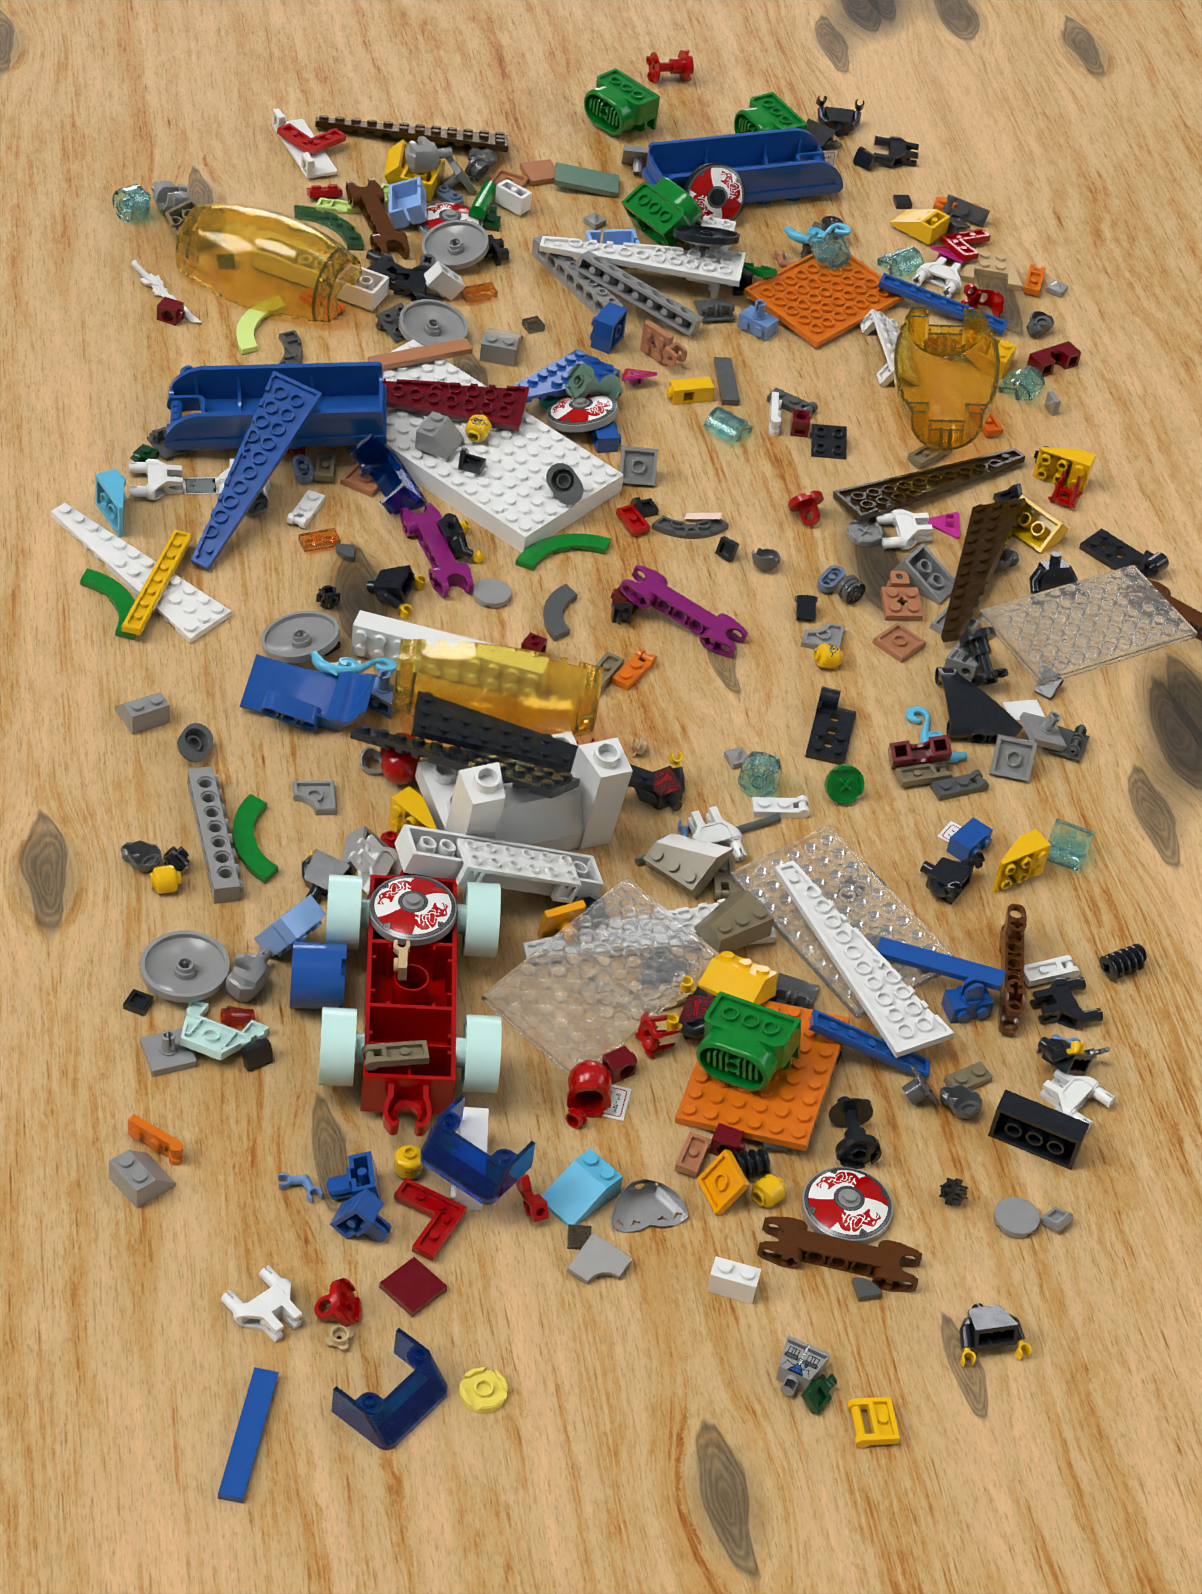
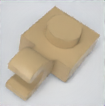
[393,940,410,981]

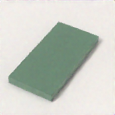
[554,162,619,198]

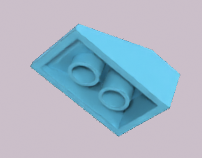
[95,469,126,537]
[542,1148,623,1229]

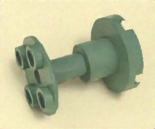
[565,363,623,401]

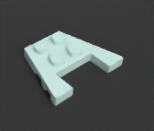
[180,1001,269,1060]

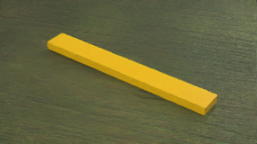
[122,530,192,636]

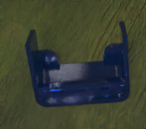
[348,433,428,515]
[420,1094,535,1205]
[331,1328,448,1450]

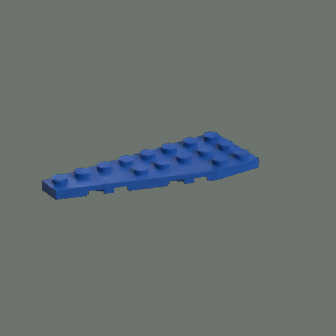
[512,350,620,403]

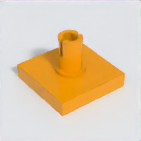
[537,900,586,945]
[697,1149,750,1215]

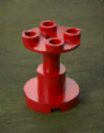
[646,49,694,84]

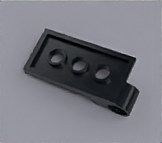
[1079,528,1169,585]
[805,686,856,765]

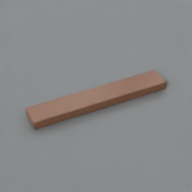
[367,338,473,371]

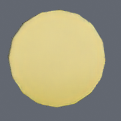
[459,1367,508,1414]

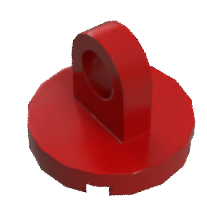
[788,491,824,525]
[314,1278,362,1327]

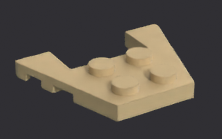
[959,250,1023,291]

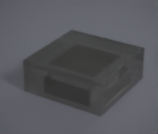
[522,316,545,334]
[567,1224,592,1250]

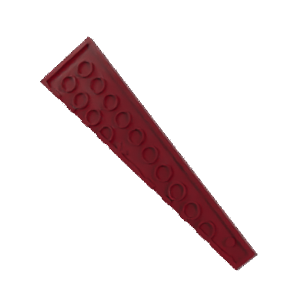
[383,378,529,431]

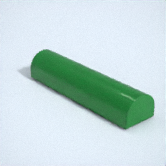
[468,181,496,220]

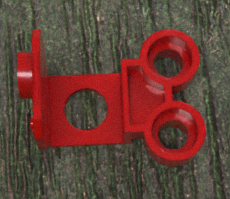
[960,284,1004,317]

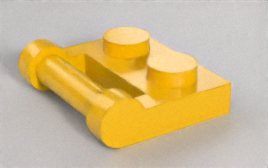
[847,1397,900,1448]

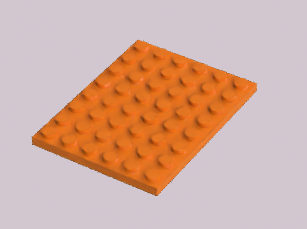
[743,242,905,348]
[675,1001,850,1151]

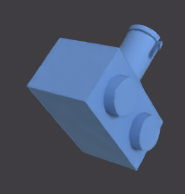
[737,300,779,341]
[367,669,406,719]

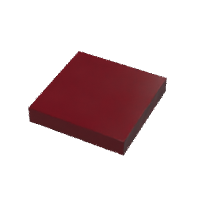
[379,1257,447,1317]

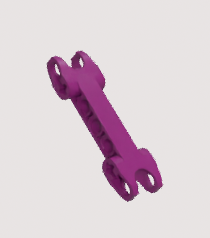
[400,503,474,598]
[619,565,748,657]

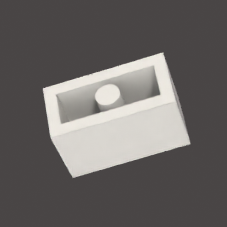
[495,179,532,215]
[424,261,465,300]
[707,1256,761,1304]

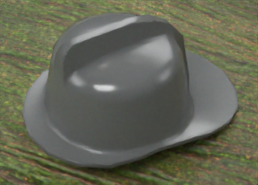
[546,463,583,505]
[177,723,214,763]

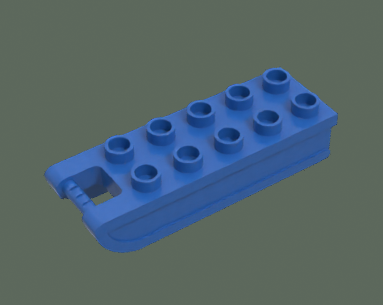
[642,128,843,204]
[164,362,387,451]

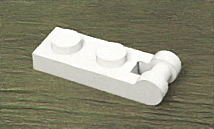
[768,392,782,436]
[287,490,325,529]
[751,795,810,818]
[1024,955,1081,987]

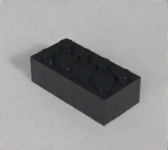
[988,1089,1089,1170]

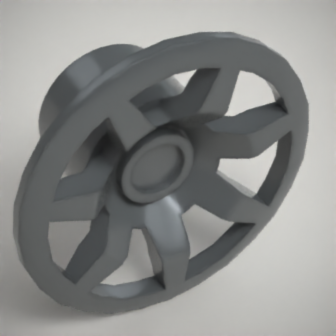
[902,1065,939,1106]

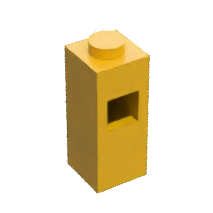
[666,377,715,405]

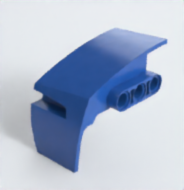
[239,654,376,731]

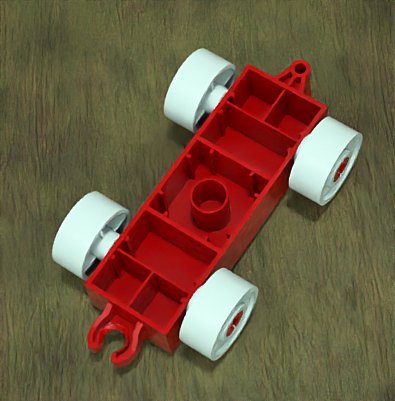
[318,869,502,1137]

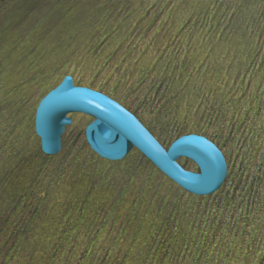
[784,223,851,245]
[311,651,397,676]
[905,706,967,763]

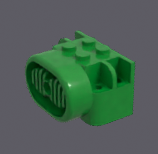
[584,68,660,135]
[734,92,808,134]
[621,177,703,247]
[696,991,801,1091]

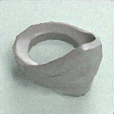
[360,747,383,776]

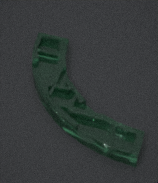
[294,205,364,251]

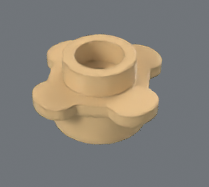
[631,734,647,757]
[325,1325,353,1351]

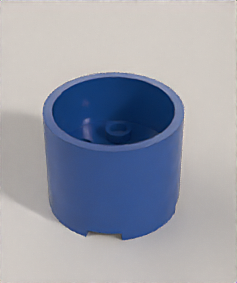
[289,941,347,1009]

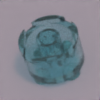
[112,184,151,222]
[738,751,782,797]

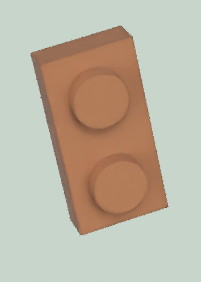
[674,1132,711,1177]

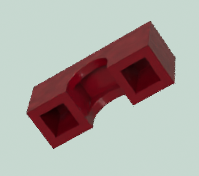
[1026,341,1081,378]
[888,734,952,769]

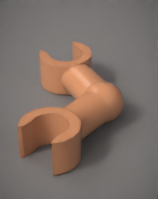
[774,250,796,267]

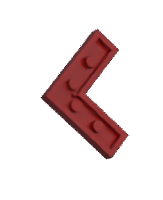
[277,123,346,156]
[940,229,990,262]
[394,1178,467,1261]

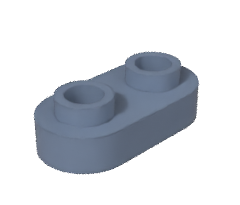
[435,185,463,204]
[292,455,314,484]
[817,565,846,593]

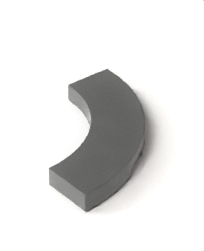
[652,515,729,539]
[543,584,578,641]

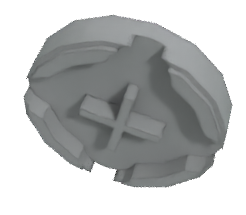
[846,519,883,547]
[473,578,511,609]
[993,1197,1040,1239]

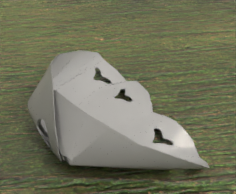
[611,1179,689,1233]

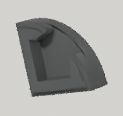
[335,543,355,562]
[852,1277,882,1301]

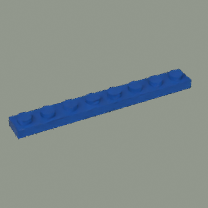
[878,273,1008,336]

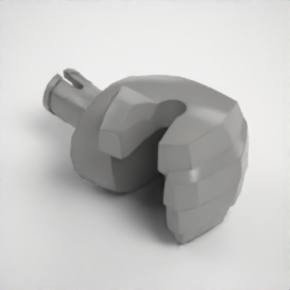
[405,136,452,173]
[151,181,192,212]
[225,947,273,1003]

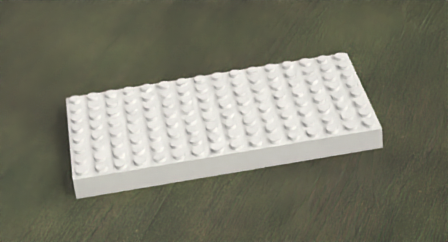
[361,339,624,553]

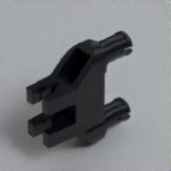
[874,135,919,168]
[366,249,405,290]
[393,264,441,302]
[1030,976,1103,1029]

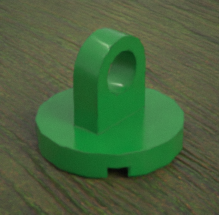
[824,764,865,804]

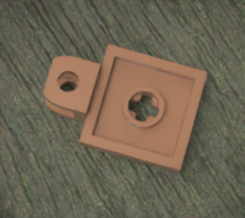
[640,320,687,367]
[880,570,923,621]

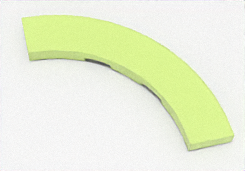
[315,183,389,214]
[236,296,286,354]

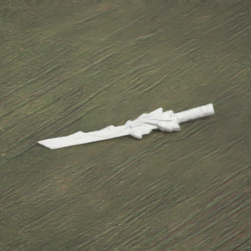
[131,260,202,323]

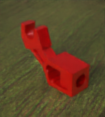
[514,1170,549,1222]

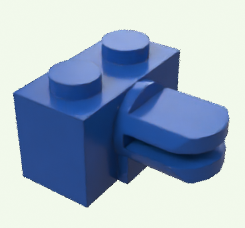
[941,977,994,1023]
[326,1151,381,1200]
[329,1188,391,1242]

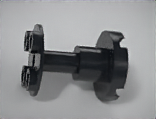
[958,627,1009,686]
[829,1096,882,1169]

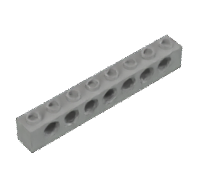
[531,234,624,316]
[575,250,704,336]
[187,767,243,904]

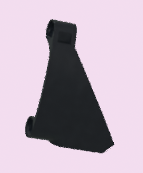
[935,667,1023,744]

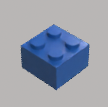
[590,302,628,354]

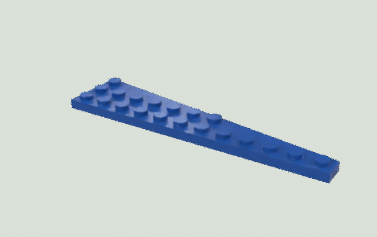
[191,371,322,571]

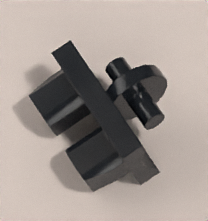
[484,234,509,266]

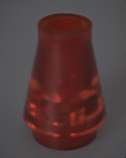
[220,1006,255,1027]

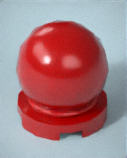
[380,732,421,785]
[567,1060,612,1118]

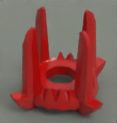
[1048,471,1082,509]
[635,1012,680,1059]

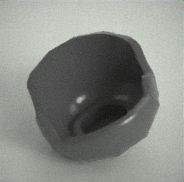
[752,548,781,571]

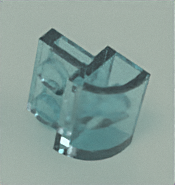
[808,233,851,269]
[877,246,924,277]
[998,365,1045,401]
[703,406,753,443]
[1047,819,1095,872]

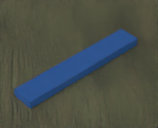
[877,937,1006,991]
[809,1009,930,1080]
[218,1367,279,1503]

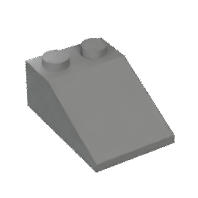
[479,328,522,367]
[893,543,955,604]

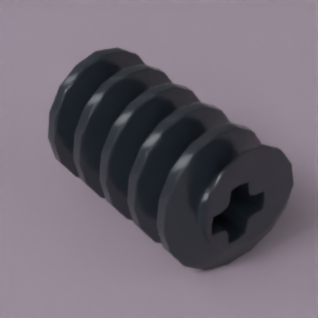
[1099,943,1147,980]
[731,1148,770,1178]

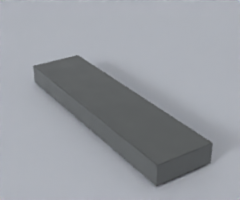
[713,357,740,405]

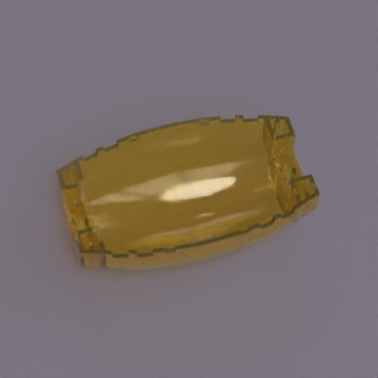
[175,203,362,322]
[893,307,1000,451]
[391,639,603,737]

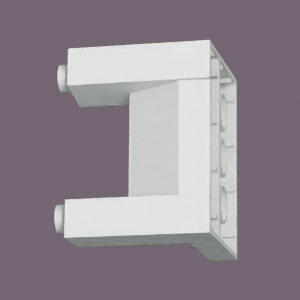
[415,731,633,851]

